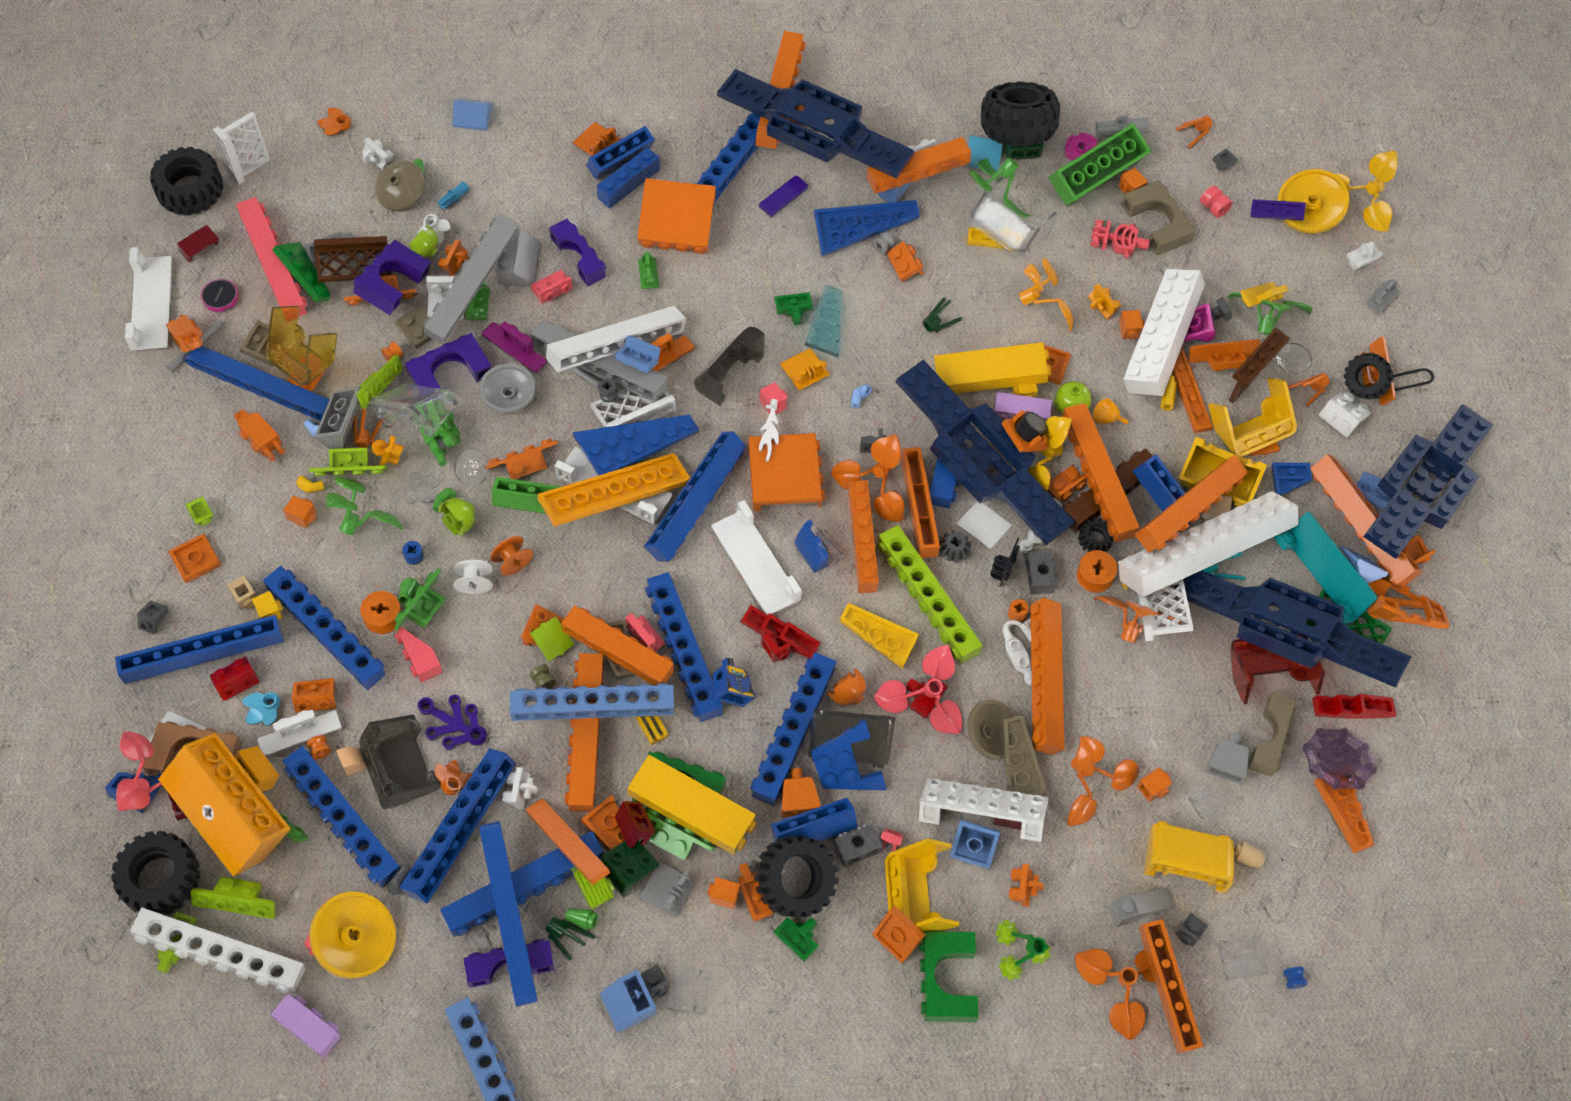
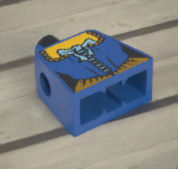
[713,658,756,707]

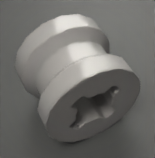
[873,232,895,254]

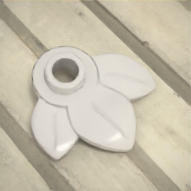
[418,214,451,245]

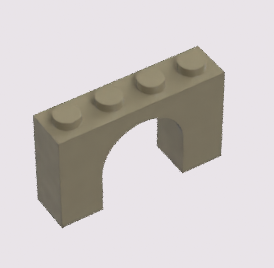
[1121,180,1196,256]

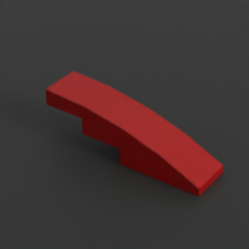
[740,605,821,659]
[1312,694,1396,719]

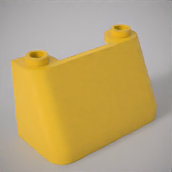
[1178,437,1267,507]
[1144,821,1234,893]

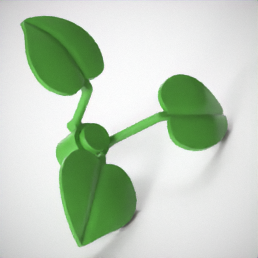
[969,157,1032,218]
[1227,292,1312,335]
[326,476,403,535]

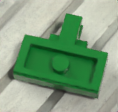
[774,292,813,325]
[773,917,819,962]

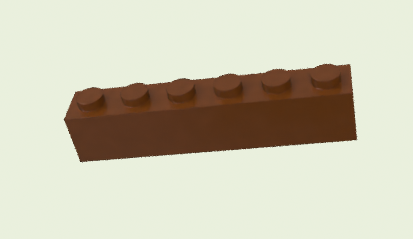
[1063,448,1153,533]

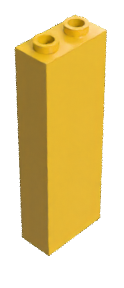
[934,342,1051,394]
[627,755,757,856]

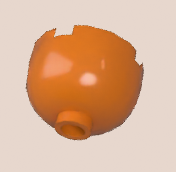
[826,668,866,706]

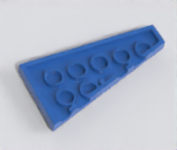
[814,200,920,256]
[573,415,699,475]

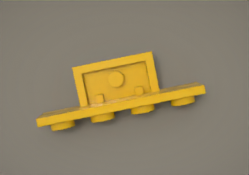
[1240,281,1289,308]

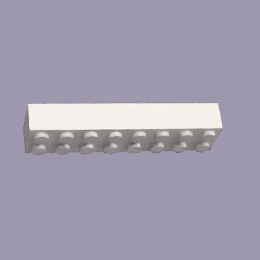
[1123,269,1205,396]

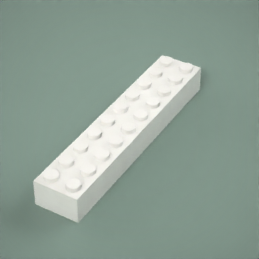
[1118,491,1298,597]

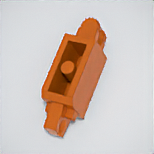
[165,314,203,352]
[234,409,285,462]

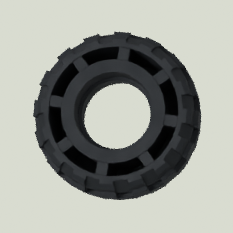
[981,81,1060,147]

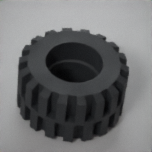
[1344,352,1394,400]

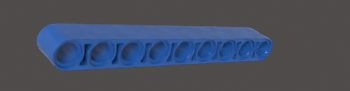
[185,346,330,421]
[479,821,538,1007]

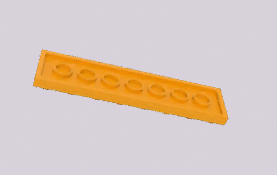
[537,453,690,527]

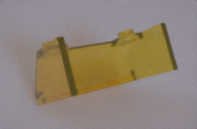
[266,306,338,385]

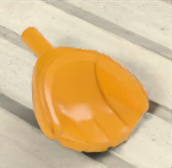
[1093,398,1129,425]

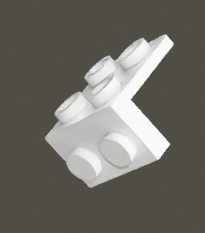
[1319,391,1372,438]

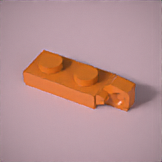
[738,863,773,923]

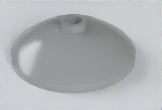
[479,364,535,413]

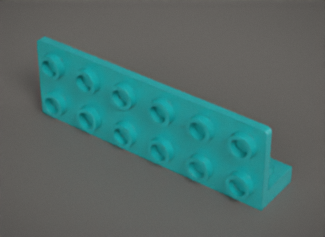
[1273,511,1378,624]

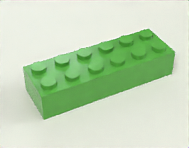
[1048,123,1152,206]

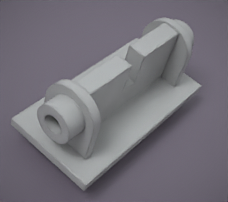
[1365,279,1399,313]

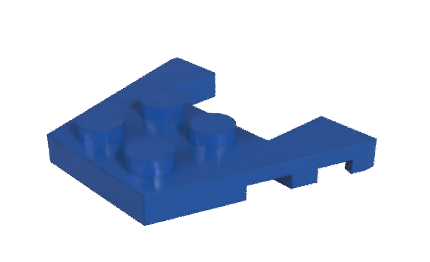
[811,719,887,790]

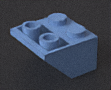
[600,969,657,1033]

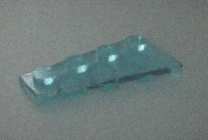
[804,285,842,357]

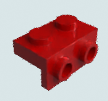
[209,656,259,701]

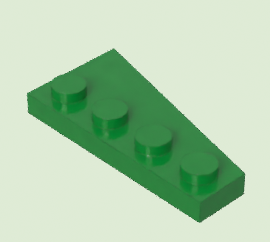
[272,242,331,303]

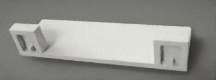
[125,247,172,350]
[555,447,672,525]
[711,500,802,615]
[919,778,1048,842]

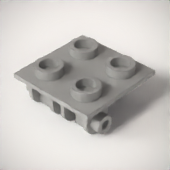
[639,862,696,917]

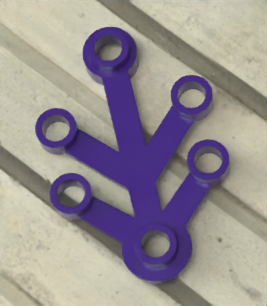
[417,694,487,750]

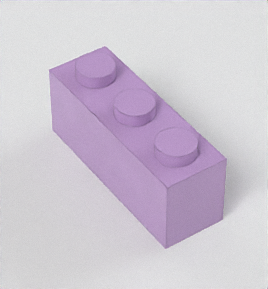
[994,392,1052,422]
[270,993,341,1058]

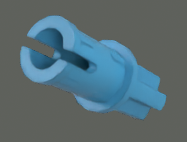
[438,181,469,209]

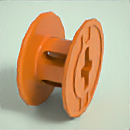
[490,536,534,576]
[1076,550,1117,593]
[360,591,402,634]

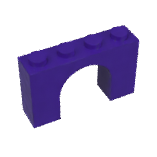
[353,240,431,315]
[405,333,492,402]

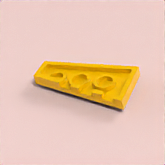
[840,603,919,669]

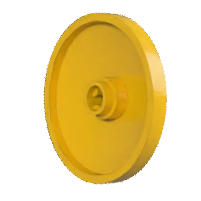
[1278,169,1349,234]
[310,891,396,979]

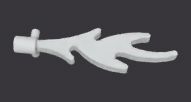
[759,399,779,462]

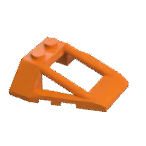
[1367,575,1450,629]

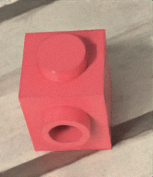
[759,382,788,414]

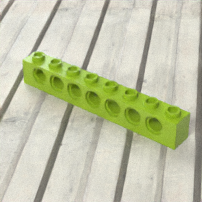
[877,525,983,664]

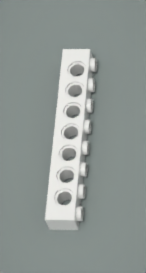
[130,908,305,994]

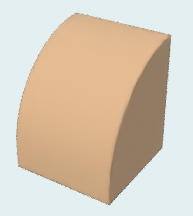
[336,747,367,776]

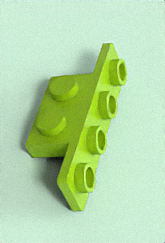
[356,355,403,409]
[309,448,388,476]
[191,877,276,919]

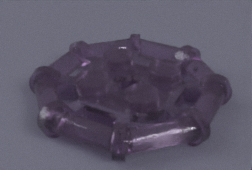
[1302,728,1377,790]

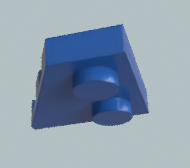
[1271,462,1312,496]

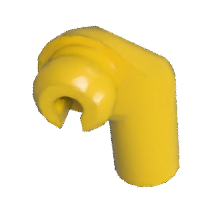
[296,476,325,493]

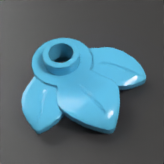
[242,692,281,726]

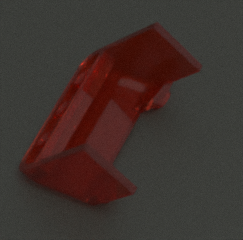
[1230,632,1325,704]

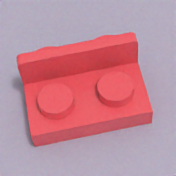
[531,269,573,304]
[626,613,665,651]

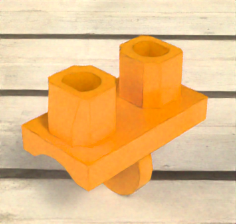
[1088,284,1121,319]
[371,435,404,466]

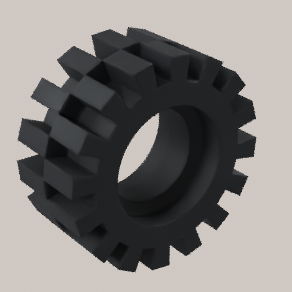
[1078,518,1114,552]

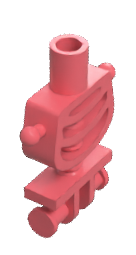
[1090,220,1150,258]

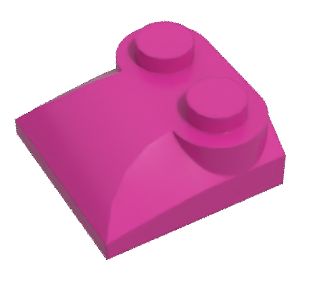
[1183,303,1216,342]

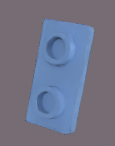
[615,335,660,373]
[1356,472,1391,509]

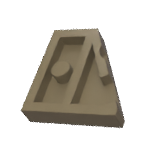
[395,303,432,349]
[240,320,274,366]

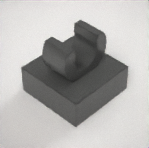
[1212,148,1238,172]
[1211,297,1232,321]

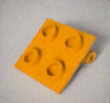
[780,348,830,391]

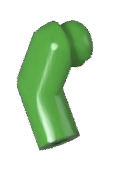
[432,488,457,512]

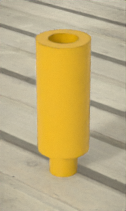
[1160,375,1177,411]

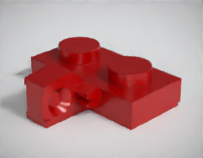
[906,676,948,719]

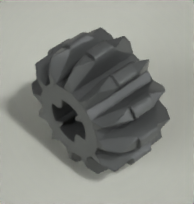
[939,529,971,563]

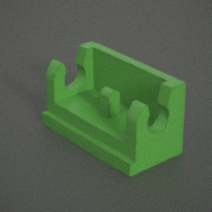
[465,282,490,320]

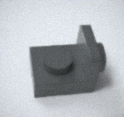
[860,428,886,453]
[137,600,168,634]
[1176,913,1208,947]
[640,964,670,998]

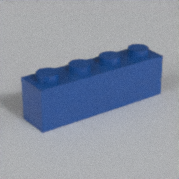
[586,125,655,180]
[597,147,660,209]
[930,441,967,509]
[1132,454,1201,532]
[770,798,858,843]

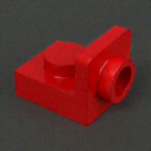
[761,633,791,663]

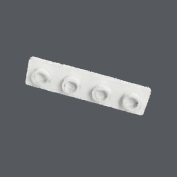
[257,710,342,757]

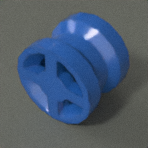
[402,541,424,565]
[1283,967,1308,989]

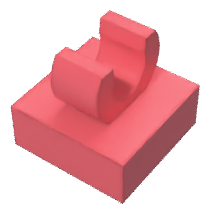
[880,827,905,852]

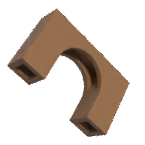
[143,721,242,776]

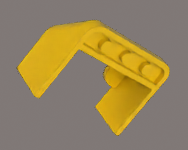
[1208,378,1297,457]
[885,838,959,933]

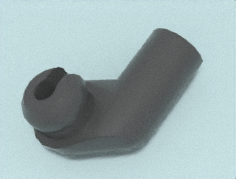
[387,865,411,895]

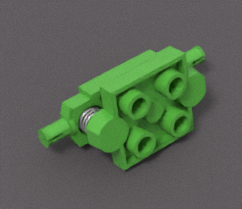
[414,395,461,466]

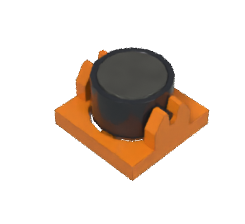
[1001,410,1049,452]

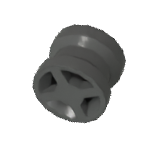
[598,379,618,403]

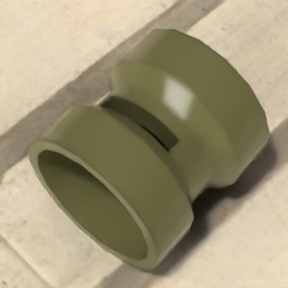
[530,664,557,689]

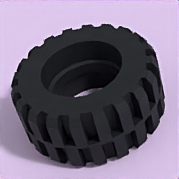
[150,147,223,215]
[111,831,200,915]
[754,836,839,918]

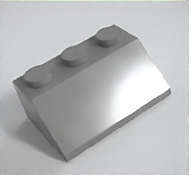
[496,229,540,287]
[314,386,361,449]

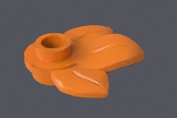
[317,108,351,135]
[434,759,472,796]

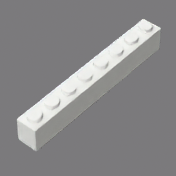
[546,306,686,372]

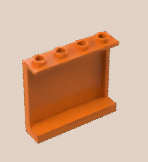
[637,178,716,254]
[748,433,825,511]

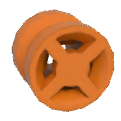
[381,341,404,362]
[1008,599,1029,622]
[306,735,331,760]

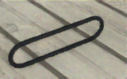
[1392,368,1434,391]

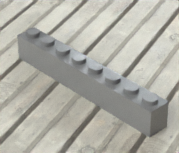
[423,213,519,345]
[531,320,668,402]

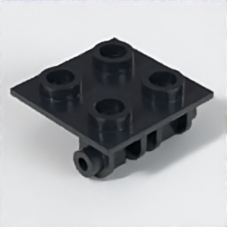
[990,537,1020,587]

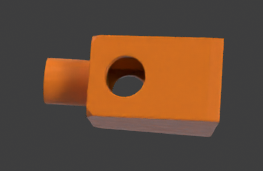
[781,768,821,818]

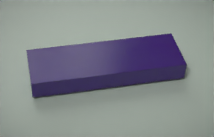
[759,175,808,217]
[1250,199,1306,221]

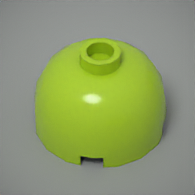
[409,224,438,258]
[1054,381,1091,413]
[438,498,475,537]

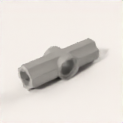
[1095,116,1149,137]

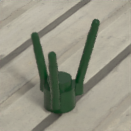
[922,297,962,333]
[545,917,595,960]

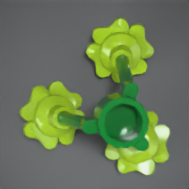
[995,919,1051,981]

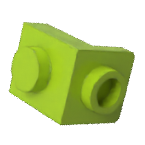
[185,496,214,526]

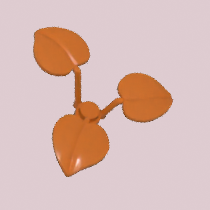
[831,434,905,522]
[1094,596,1182,643]
[1067,736,1139,826]
[1075,949,1155,1040]

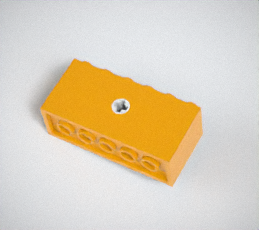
[158,733,291,877]

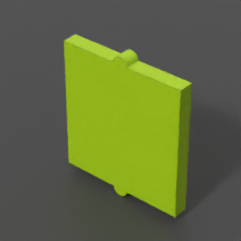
[529,616,575,662]

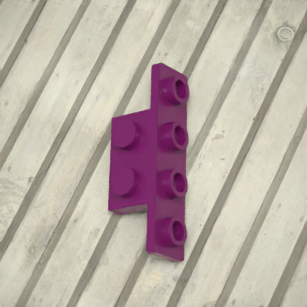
[482,321,547,373]

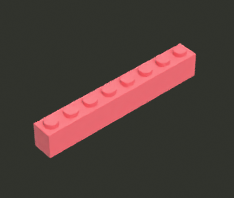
[236,197,308,321]

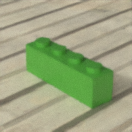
[492,477,562,514]

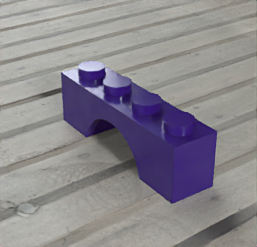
[549,218,606,287]
[464,939,555,988]

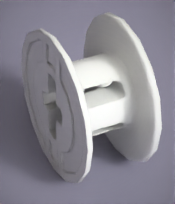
[453,560,493,594]

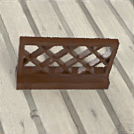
[314,236,392,283]
[1228,328,1290,403]

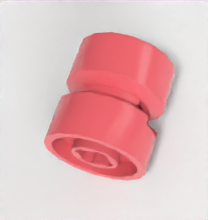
[1199,185,1233,218]

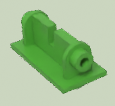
[638,252,659,289]

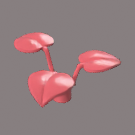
[874,645,962,734]
[116,732,162,811]

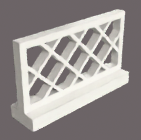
[213,112,270,185]
[590,389,677,427]
[1137,579,1193,641]

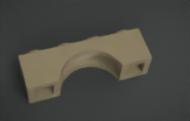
[1248,692,1297,777]

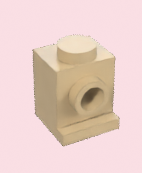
[227,575,257,609]

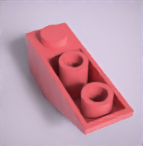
[394,627,443,682]

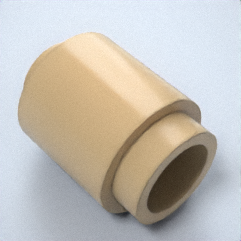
[1234,841,1266,869]

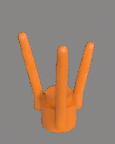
[1176,115,1213,149]
[1288,373,1330,407]
[353,409,384,448]

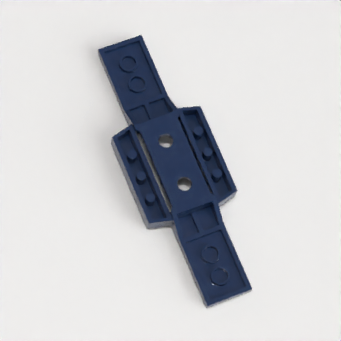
[717,69,914,179]
[895,359,1075,546]
[1363,404,1494,559]
[1174,570,1412,688]

